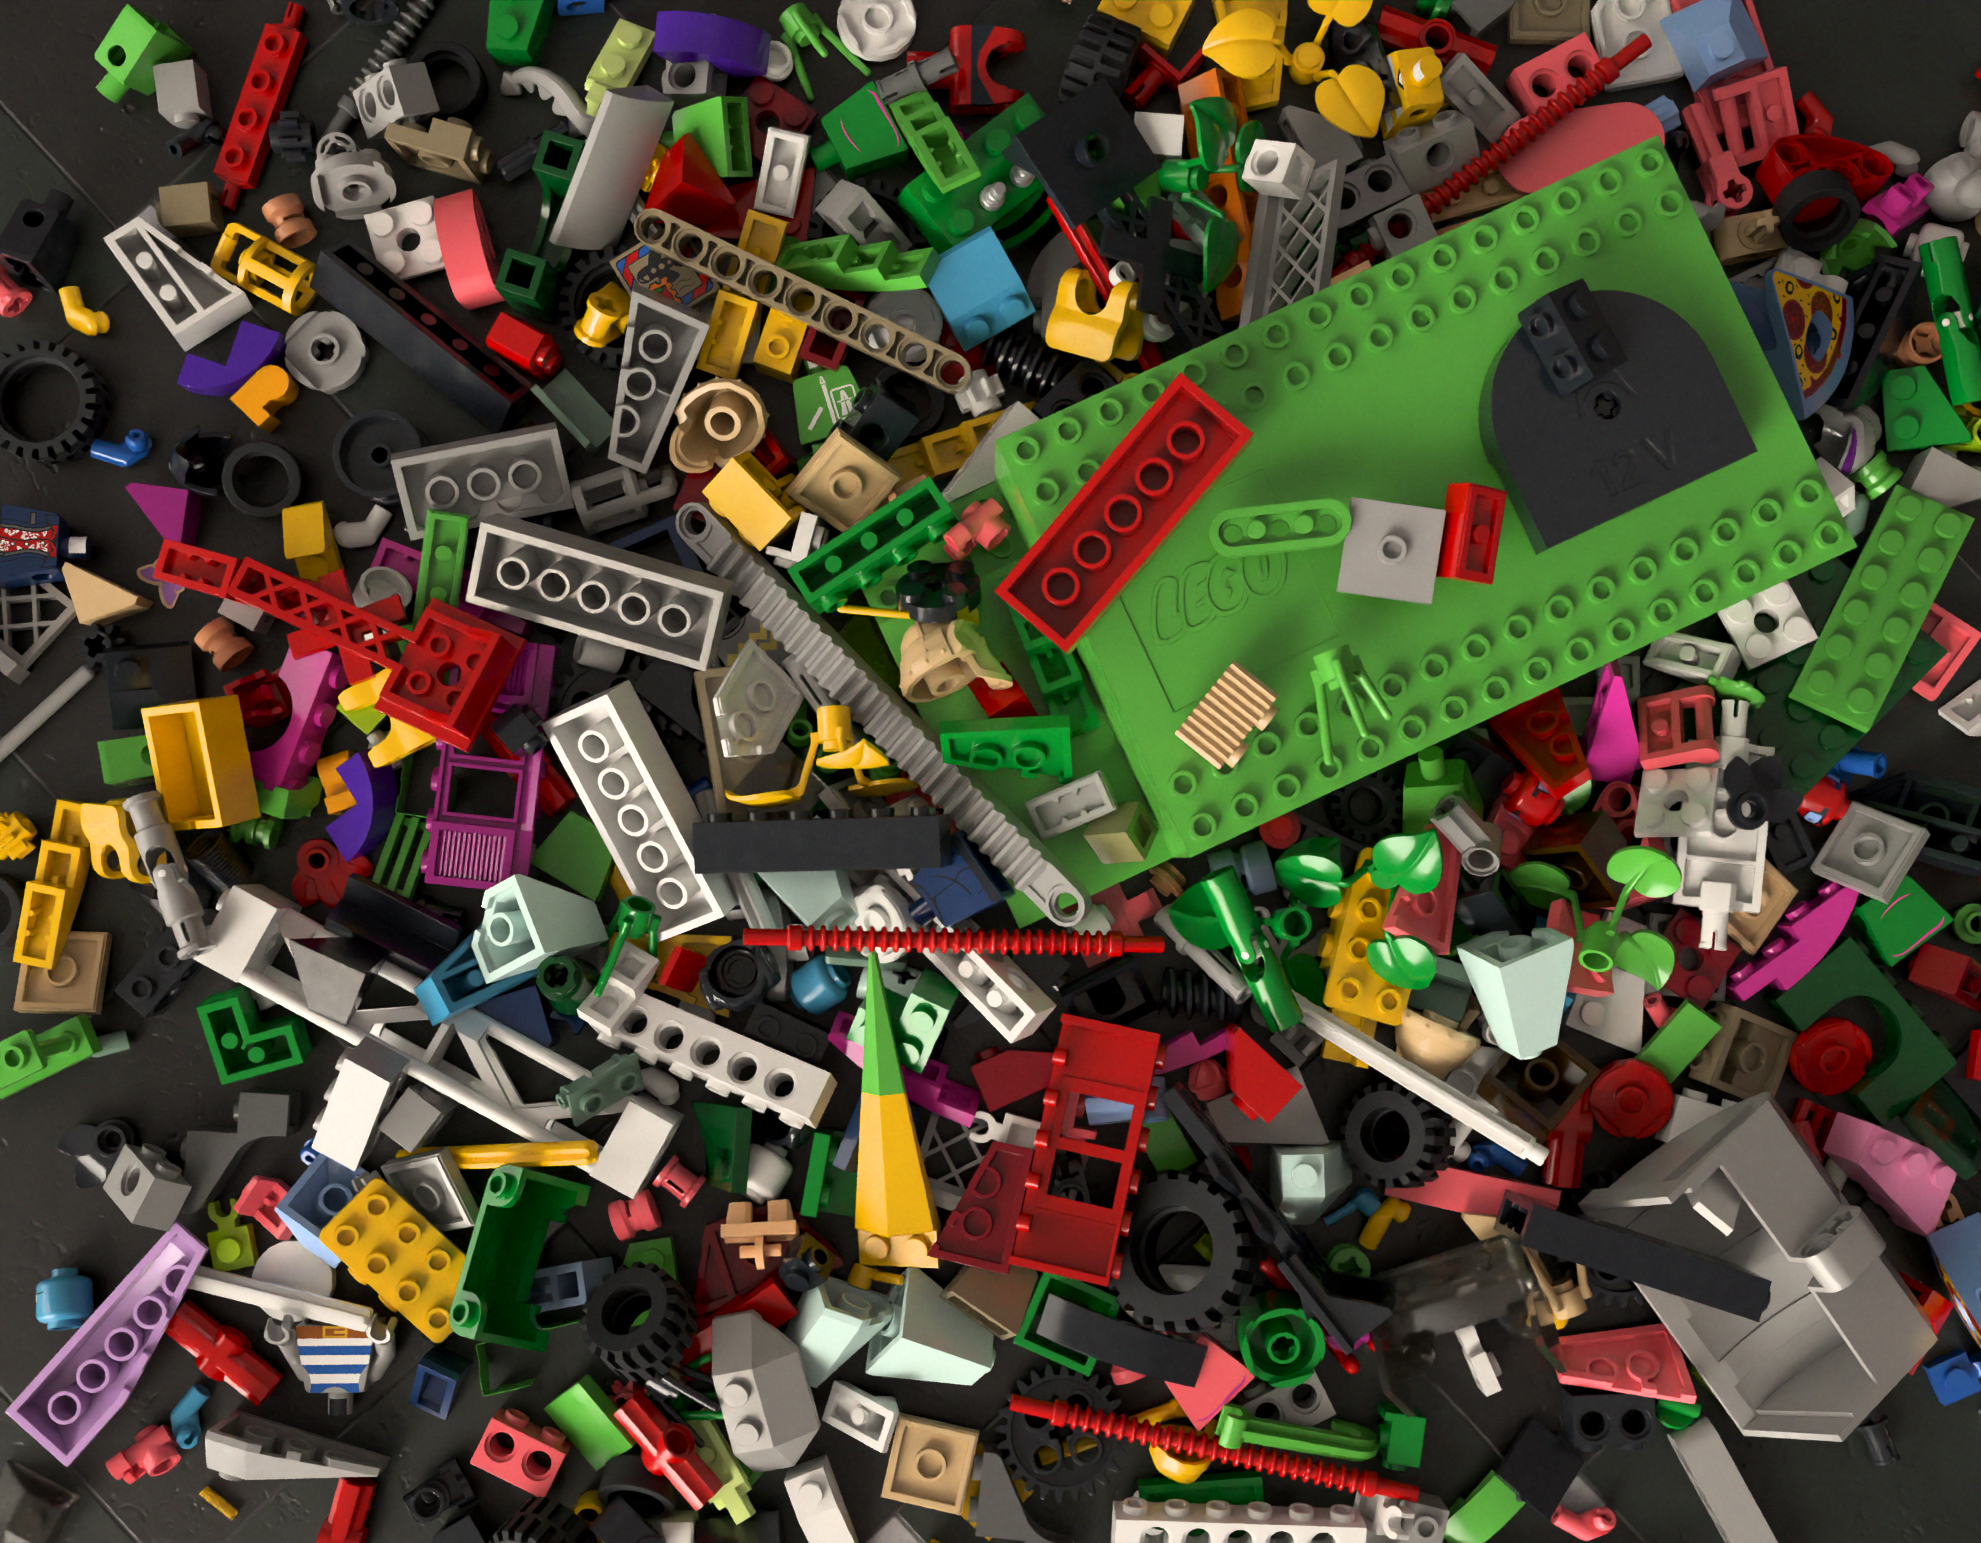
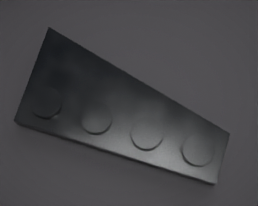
[1319,8,1402,115]

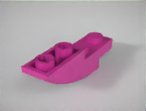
[1725,880,1859,1001]

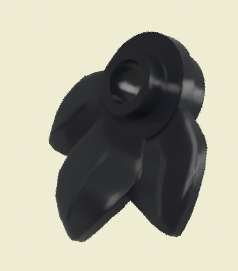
[1723,755,1804,830]
[56,1118,136,1189]

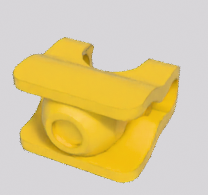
[1045,267,1144,362]
[338,668,436,767]
[80,798,167,884]

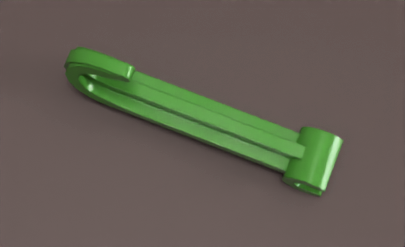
[1214,1403,1380,1462]

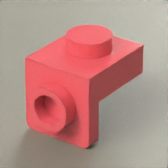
[233,1175,293,1241]

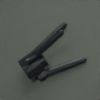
[644,1361,720,1448]

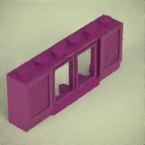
[421,642,562,890]

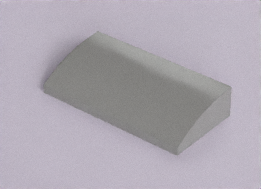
[549,85,675,250]
[390,422,575,540]

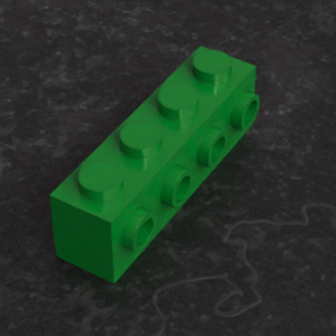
[787,476,960,614]

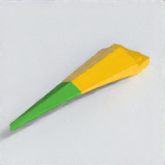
[855,950,943,1268]

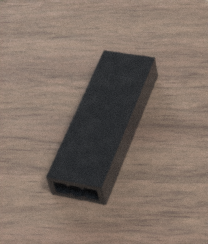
[1493,1189,1772,1322]

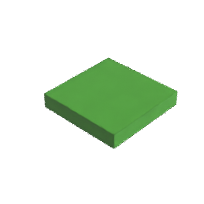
[544,1374,637,1471]

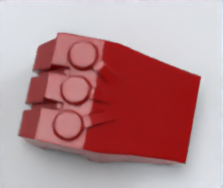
[223,667,293,728]

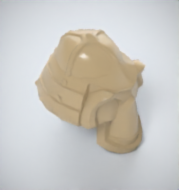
[669,377,770,473]
[899,618,1013,703]
[1395,993,1481,1081]

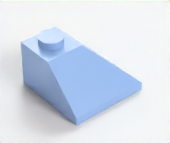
[1660,0,1769,93]
[274,1153,369,1269]

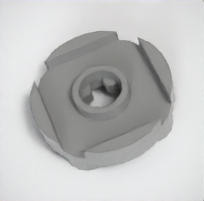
[311,149,396,220]
[284,311,370,394]

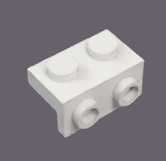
[765,512,829,569]

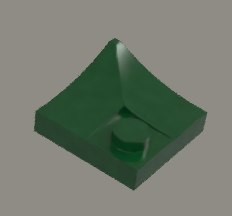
[692,1101,752,1193]

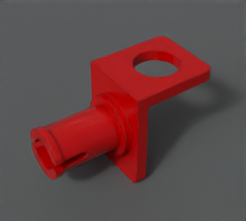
[1123,42,1207,110]

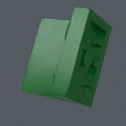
[800,1127,857,1218]

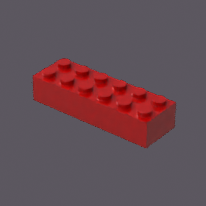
[994,372,1253,655]

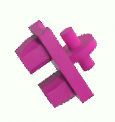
[1861,172,1935,238]

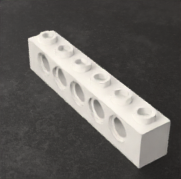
[847,869,1057,1043]
[589,993,837,1129]
[1111,1497,1367,1543]

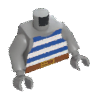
[264,1314,398,1416]

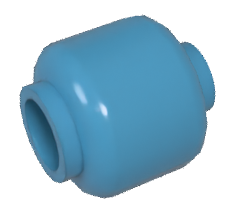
[789,955,852,1015]
[36,1268,94,1330]

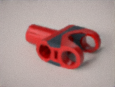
[907,25,1026,117]

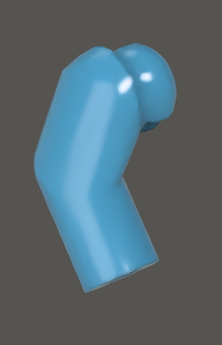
[170,1383,211,1449]

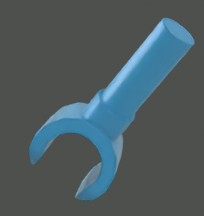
[1323,1187,1381,1227]

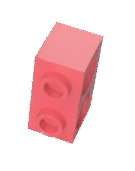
[1505,32,1600,118]
[470,1408,573,1497]

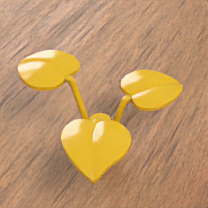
[1202,0,1385,138]
[725,705,919,808]

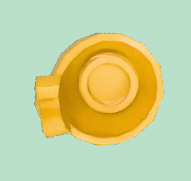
[1149,1419,1220,1484]

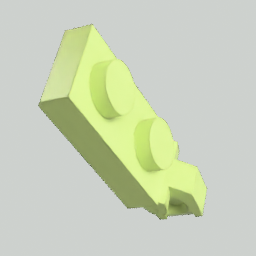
[584,18,655,117]
[686,1407,756,1525]

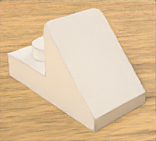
[822,1380,899,1453]

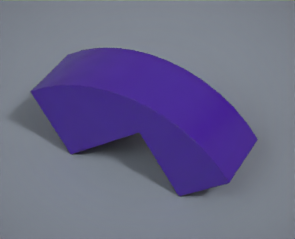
[653,11,771,78]
[177,320,287,396]
[325,748,397,862]

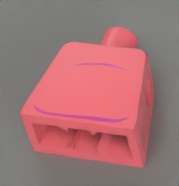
[1160,1331,1255,1431]

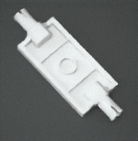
[1672,700,1775,951]

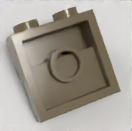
[384,117,495,185]
[1688,1001,1799,1100]

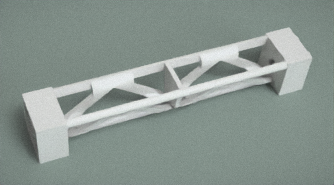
[193,884,685,1199]

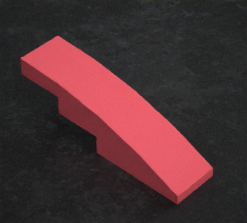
[1384,1154,1562,1215]

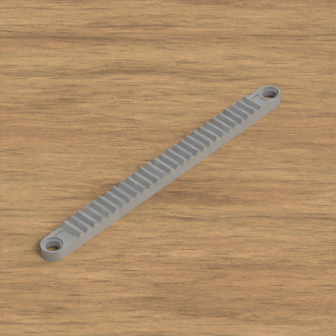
[675,502,1092,927]

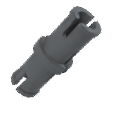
[876,46,960,106]

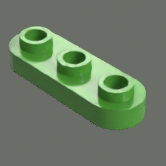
[1209,498,1352,558]

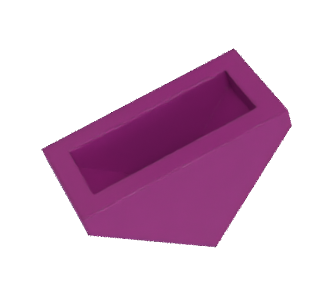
[125,483,203,547]

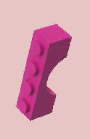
[249,647,348,791]

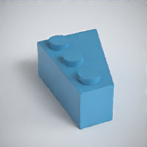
[414,923,538,1026]

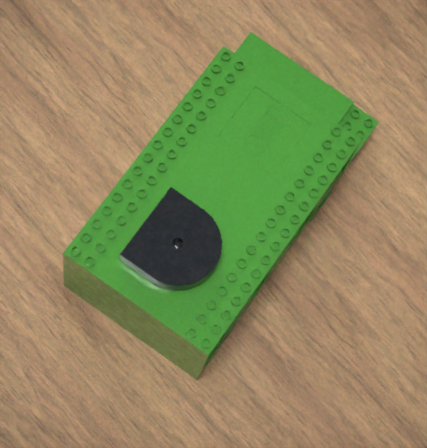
[862,135,1857,929]

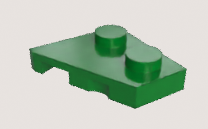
[1882,365,1972,453]

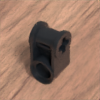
[589,1493,664,1543]

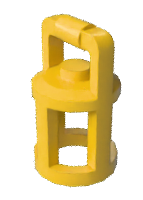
[210,222,318,316]

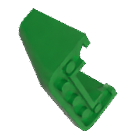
[449,1165,591,1353]

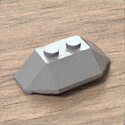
[712,1309,821,1473]

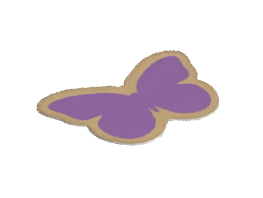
[137,559,185,609]

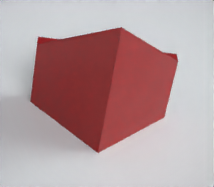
[643,132,736,225]

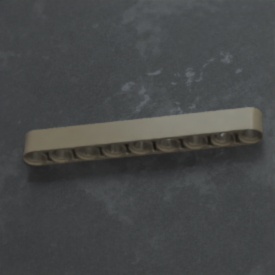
[634,208,973,395]

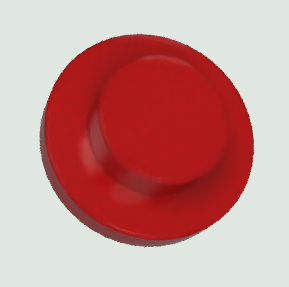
[1259,811,1301,849]

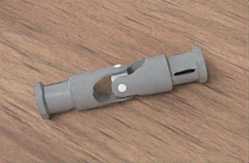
[122,791,217,960]

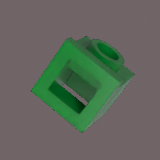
[1376,1402,1426,1471]

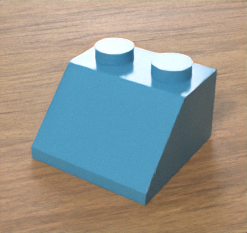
[928,226,1036,352]

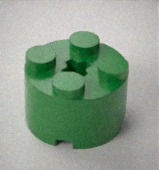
[1235,1289,1326,1388]

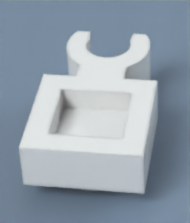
[969,1110,1041,1150]
[1452,1318,1502,1397]
[1353,1490,1415,1540]

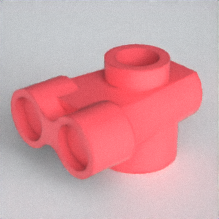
[943,498,1011,562]
[105,1424,181,1484]

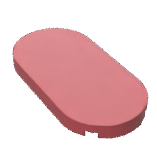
[1498,102,1665,196]

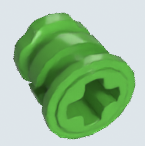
[229,812,283,850]

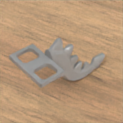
[500,66,596,144]

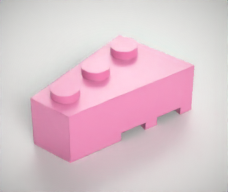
[1823,1112,1961,1238]

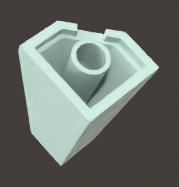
[758,815,859,930]
[471,874,609,984]
[1456,927,1574,1060]
[1269,1140,1352,1225]
[865,1267,996,1386]
[784,1276,894,1388]

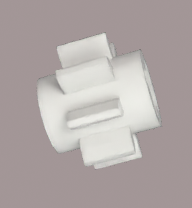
[955,369,1005,418]

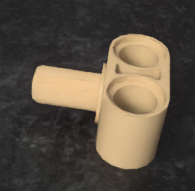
[1710,209,1788,266]

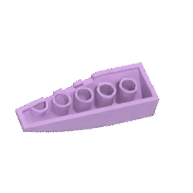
[5,1221,209,1467]

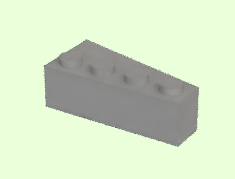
[608,282,710,474]

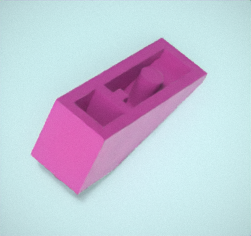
[1579,659,1642,784]

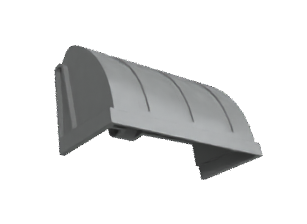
[1578,1092,1939,1442]

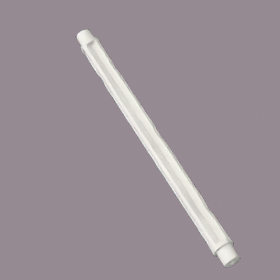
[1291,989,1550,1166]

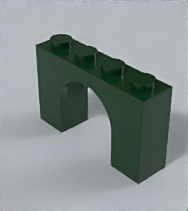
[495,129,585,324]
[1762,936,1958,1127]

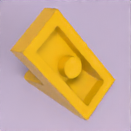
[282,500,345,583]

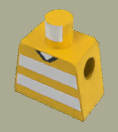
[1380,47,1444,140]

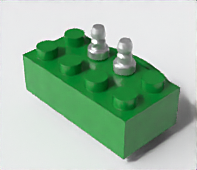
[896,93,1053,255]

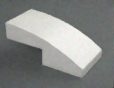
[577,941,660,1037]

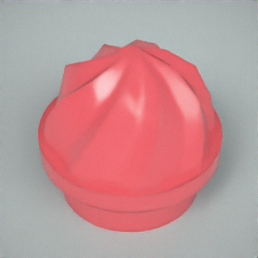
[1188,1058,1228,1101]

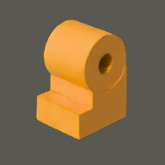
[230,365,299,433]
[317,749,357,815]

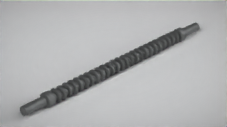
[317,0,440,142]

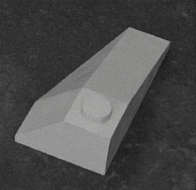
[205,1410,391,1481]

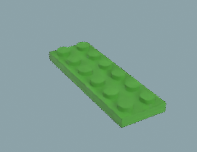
[1788,484,1975,733]

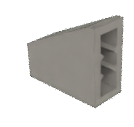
[1203,1062,1329,1145]

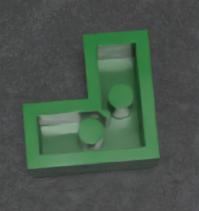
[846,968,960,1074]
[196,985,313,1085]

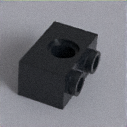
[828,378,920,462]

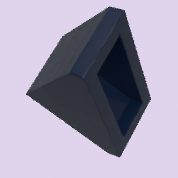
[477,985,560,1048]
[409,1346,474,1421]

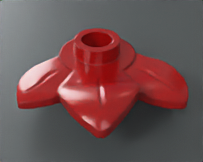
[292,838,374,909]

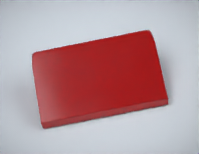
[1436,482,1507,585]

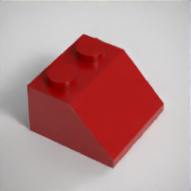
[1225,1022,1303,1124]

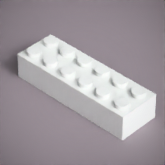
[541,680,738,942]

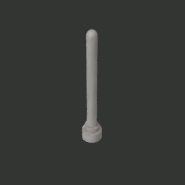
[0,664,96,763]

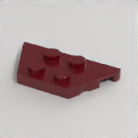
[693,1197,845,1315]

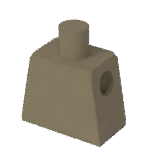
[939,1265,1038,1340]

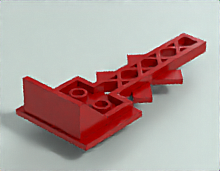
[226,556,528,753]

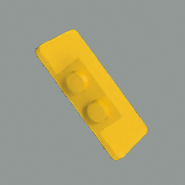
[1318,847,1411,1026]
[319,1177,466,1343]

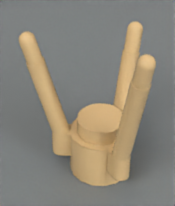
[1515,1242,1593,1320]

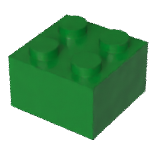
[1013,1271,1120,1377]

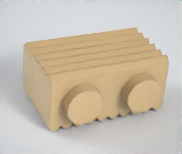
[1175,660,1280,769]

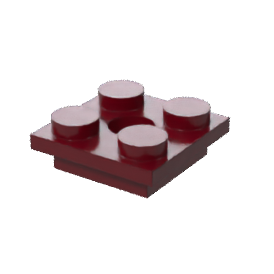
[742,76,818,163]
[1661,908,1742,1009]

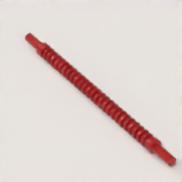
[1313,33,1652,291]
[743,924,1165,957]
[1009,1393,1419,1503]

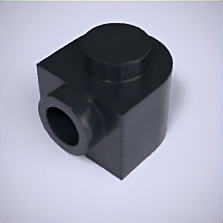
[489,703,549,758]
[779,1232,836,1291]

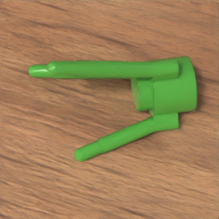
[779,2,871,102]
[1309,645,1392,765]

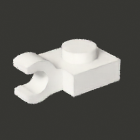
[1774,246,1848,294]

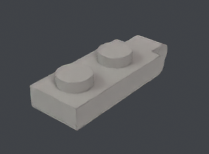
[1439,53,1521,147]

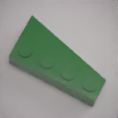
[486,0,557,67]

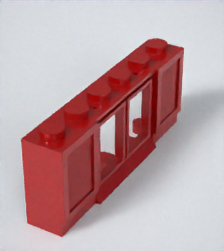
[1008,1013,1168,1287]

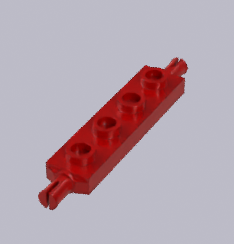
[213,2,308,211]

